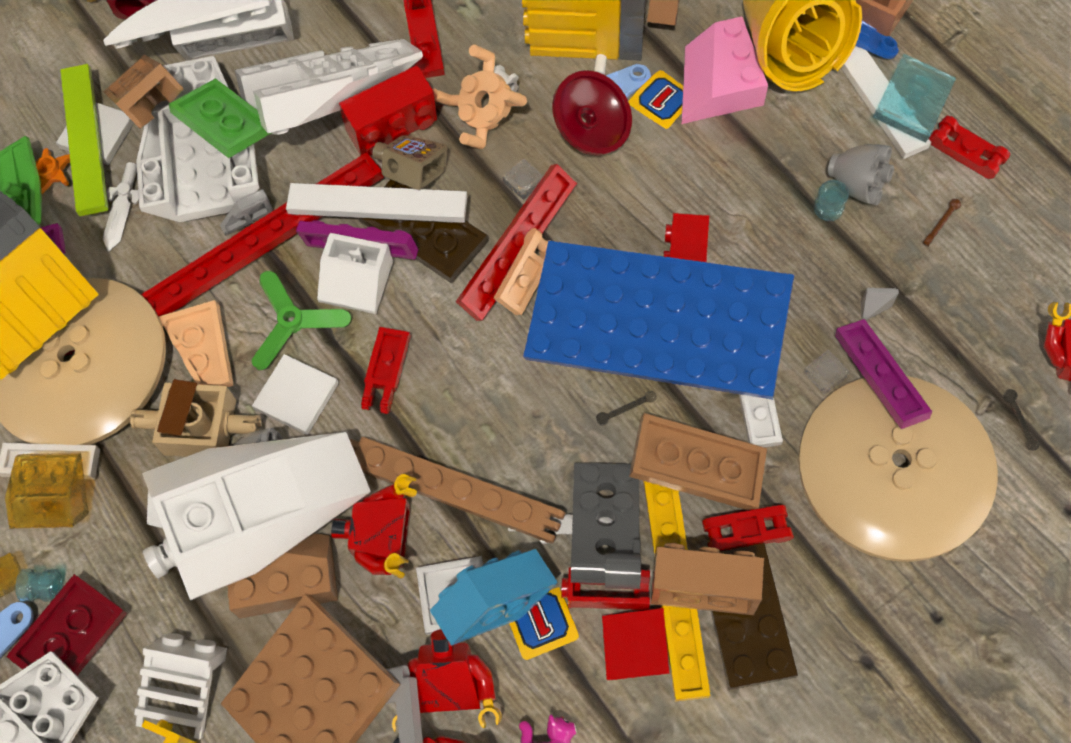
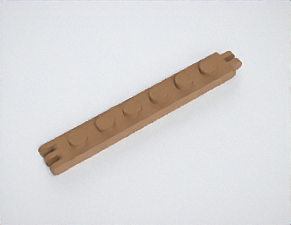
[349,437,566,544]

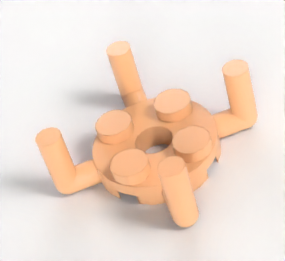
[432,45,527,149]

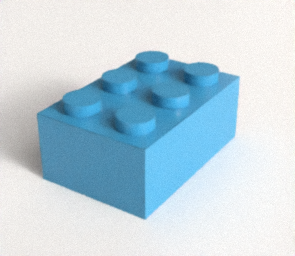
[430,549,558,646]

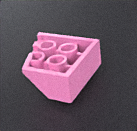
[681,17,768,124]

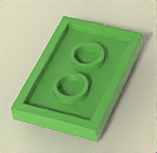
[169,78,271,159]

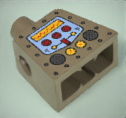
[373,135,448,190]

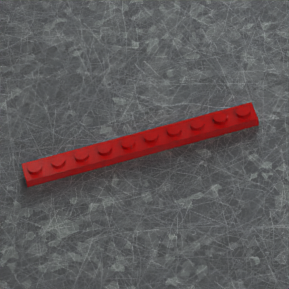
[140,152,384,317]

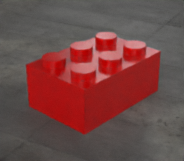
[339,65,437,156]

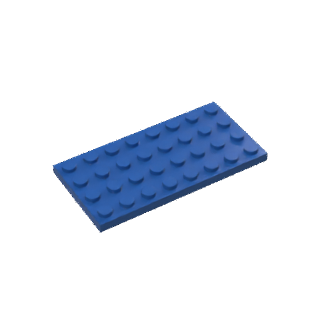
[523,241,794,400]

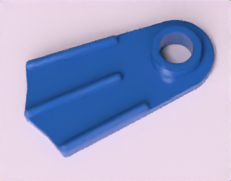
[855,21,899,59]

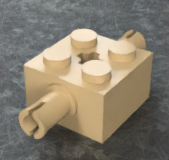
[130,383,261,457]

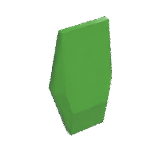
[0,136,42,225]

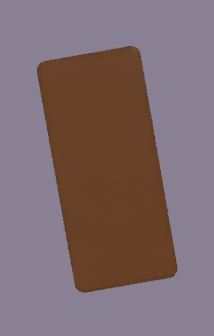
[157,379,197,436]

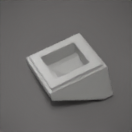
[861,288,899,320]

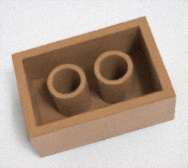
[651,543,764,615]

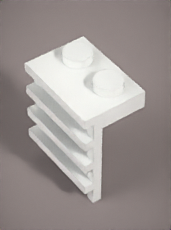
[134,633,227,740]

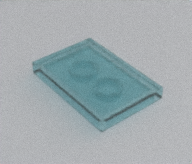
[873,54,956,143]

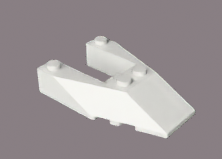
[235,39,423,135]

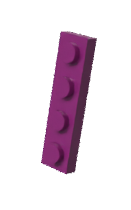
[296,220,419,260]
[835,319,932,429]

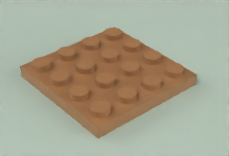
[221,594,401,743]

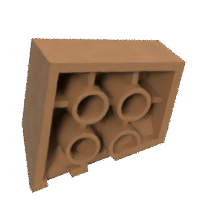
[227,533,338,619]

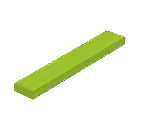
[60,64,108,217]

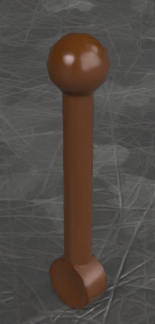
[923,199,961,247]

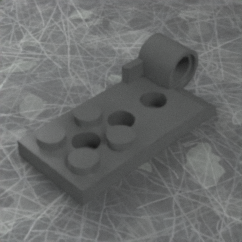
[571,463,641,589]

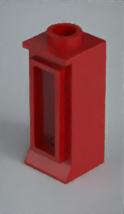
[561,567,650,611]

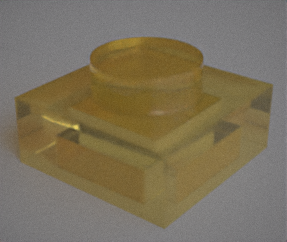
[0,553,27,597]

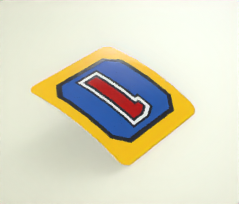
[628,70,683,129]
[509,587,579,660]

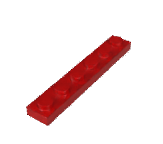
[455,164,577,321]

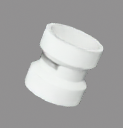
[143,538,177,579]

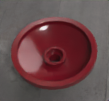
[552,70,632,156]

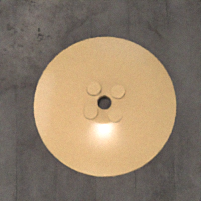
[0,278,166,445]
[798,376,998,562]

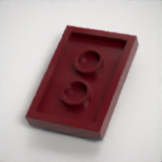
[6,574,127,676]

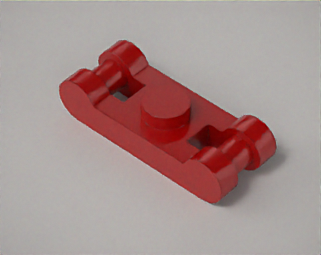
[928,116,1010,179]
[702,505,794,551]

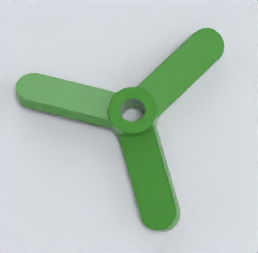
[252,271,352,370]

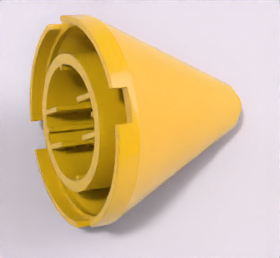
[743,0,862,91]

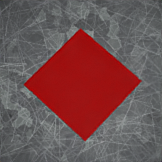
[602,608,670,681]

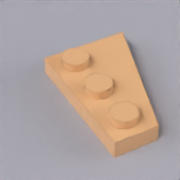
[159,300,234,387]

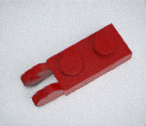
[361,327,411,414]

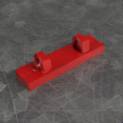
[403,0,445,78]

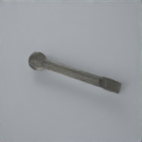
[1003,389,1040,451]
[596,390,657,426]

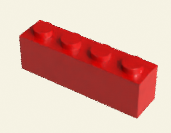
[663,213,710,262]

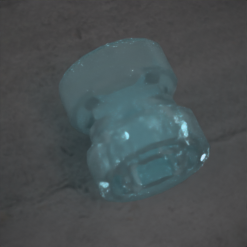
[814,180,849,221]
[16,568,62,602]

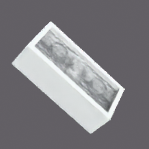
[170,0,294,61]

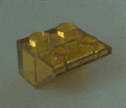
[5,453,89,529]

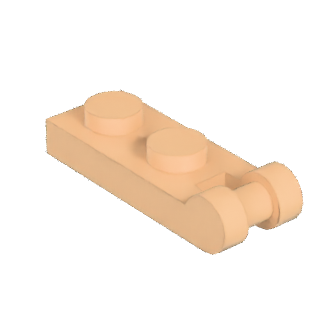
[493,228,551,315]

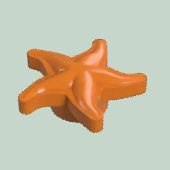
[36,148,70,194]

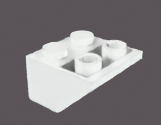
[317,233,393,314]

